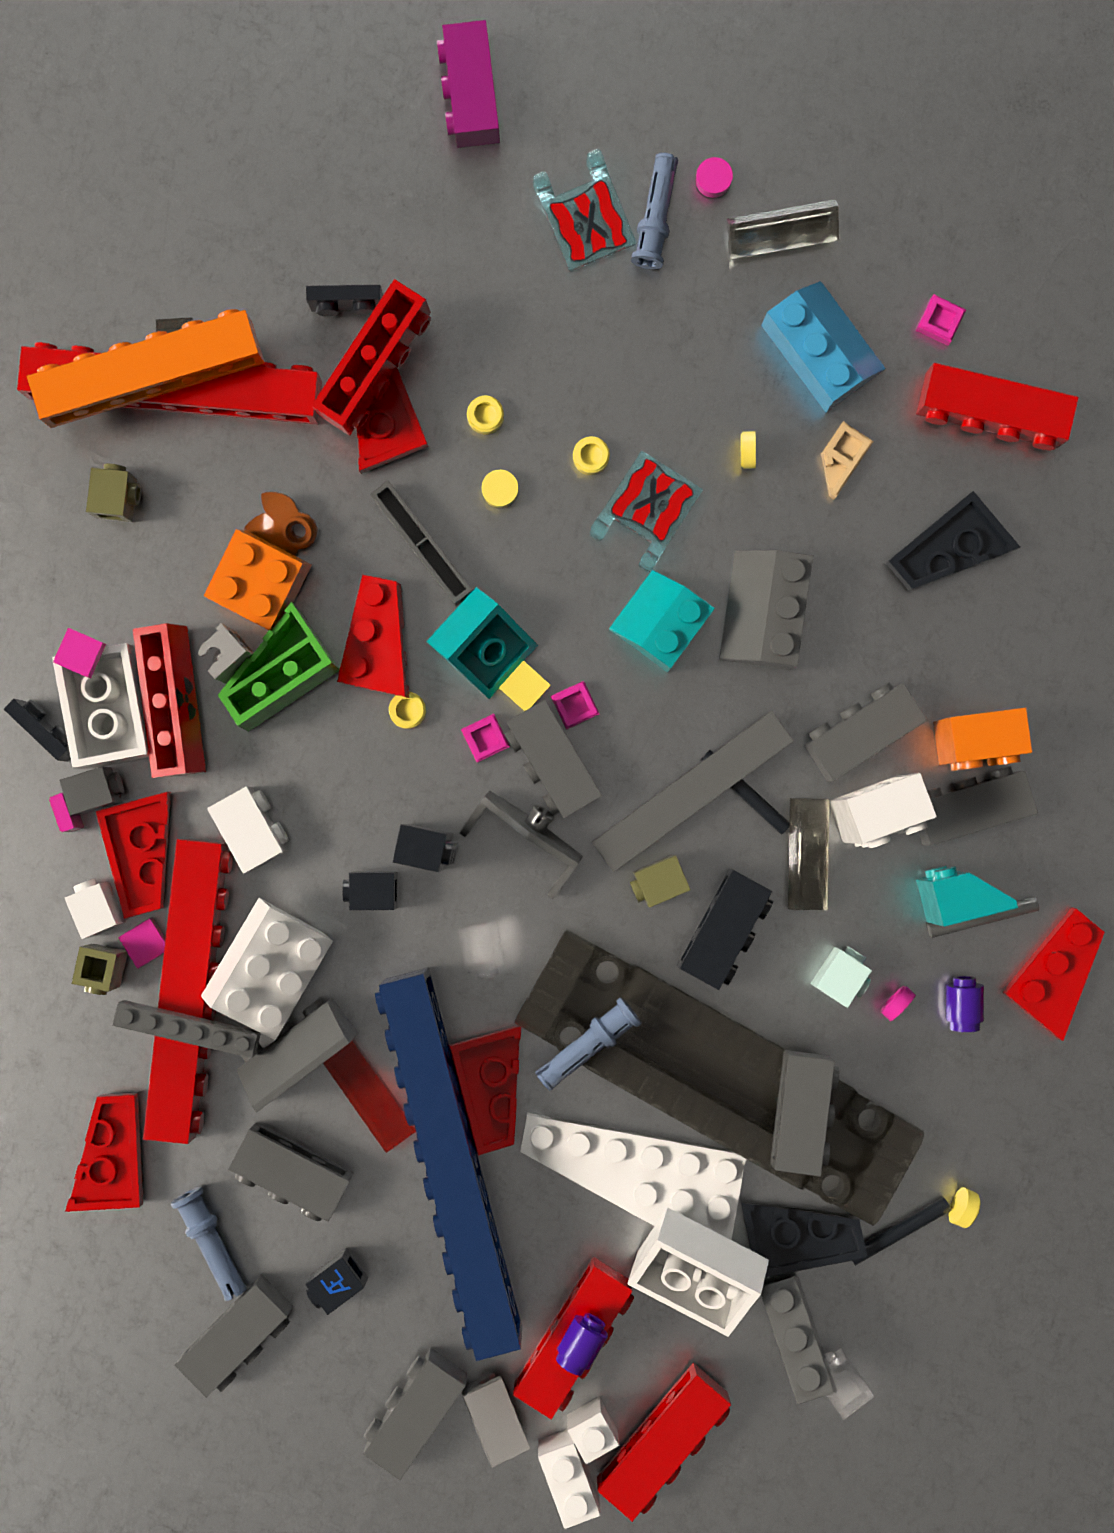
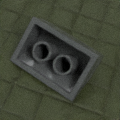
[719,550,814,670]
[237,998,358,1113]

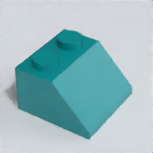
[609,570,715,673]
[426,587,538,699]
[916,865,1018,927]

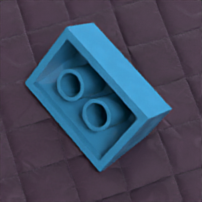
[761,281,886,412]

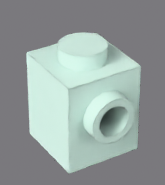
[810,946,872,1008]

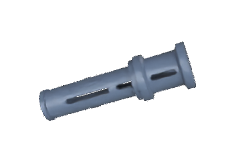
[631,153,679,270]
[535,997,642,1091]
[171,1186,247,1301]

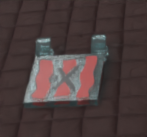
[533,149,637,272]
[590,451,703,572]

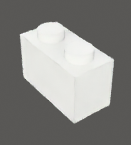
[207,786,289,874]
[538,1429,600,1529]

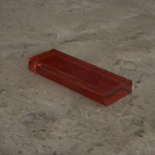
[323,1039,416,1153]

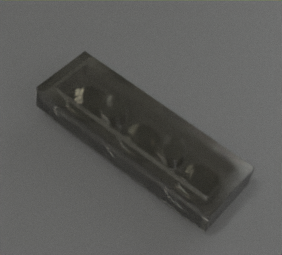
[727,199,839,259]
[788,798,830,910]

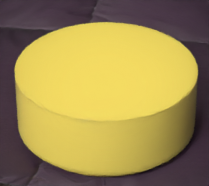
[467,395,504,435]
[741,431,756,469]
[573,436,610,475]
[482,469,519,508]
[389,692,426,729]
[949,1188,981,1228]

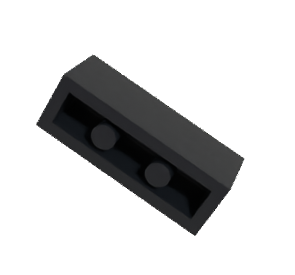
[392,824,458,872]
[677,869,773,990]

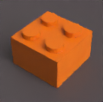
[204,529,312,630]
[933,708,1032,771]

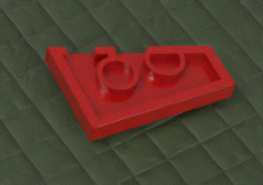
[357,366,429,474]
[337,574,410,699]
[96,791,171,919]
[1002,908,1105,1041]
[449,1025,521,1156]
[65,1092,143,1212]

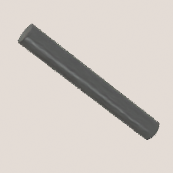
[927,897,1039,938]

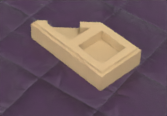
[821,421,874,500]

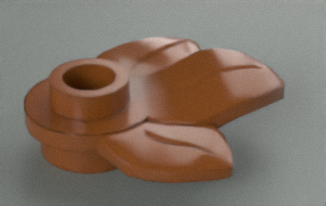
[244,491,318,556]

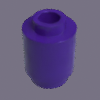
[946,976,984,1032]
[556,1313,608,1376]

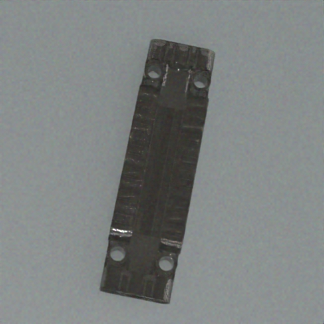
[514,929,924,1226]

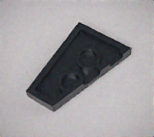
[886,491,1020,591]
[741,1202,868,1277]

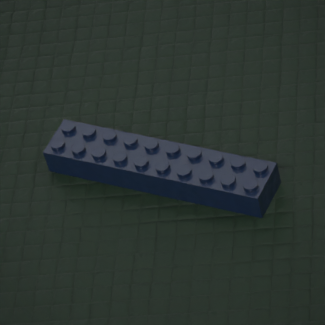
[375,967,522,1361]

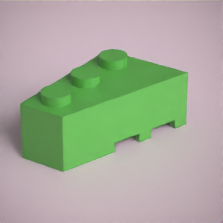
[218,602,340,732]

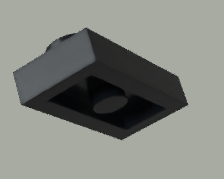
[306,285,383,316]
[4,698,71,762]

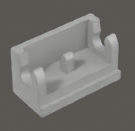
[198,623,254,684]
[461,1373,530,1468]

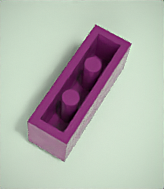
[437,20,500,148]

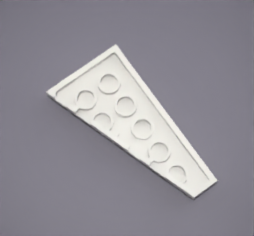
[520,1112,746,1240]

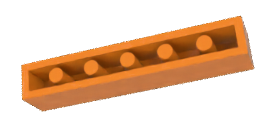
[27,309,265,428]

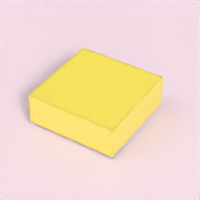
[499,661,551,711]

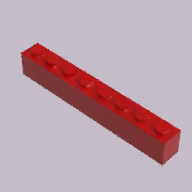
[17,342,322,425]
[143,839,233,1144]

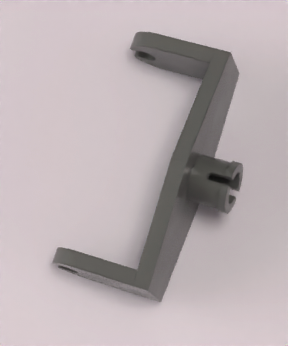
[460,791,583,899]

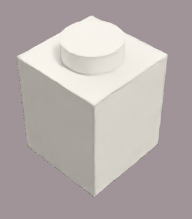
[65,878,126,939]
[567,1396,619,1464]

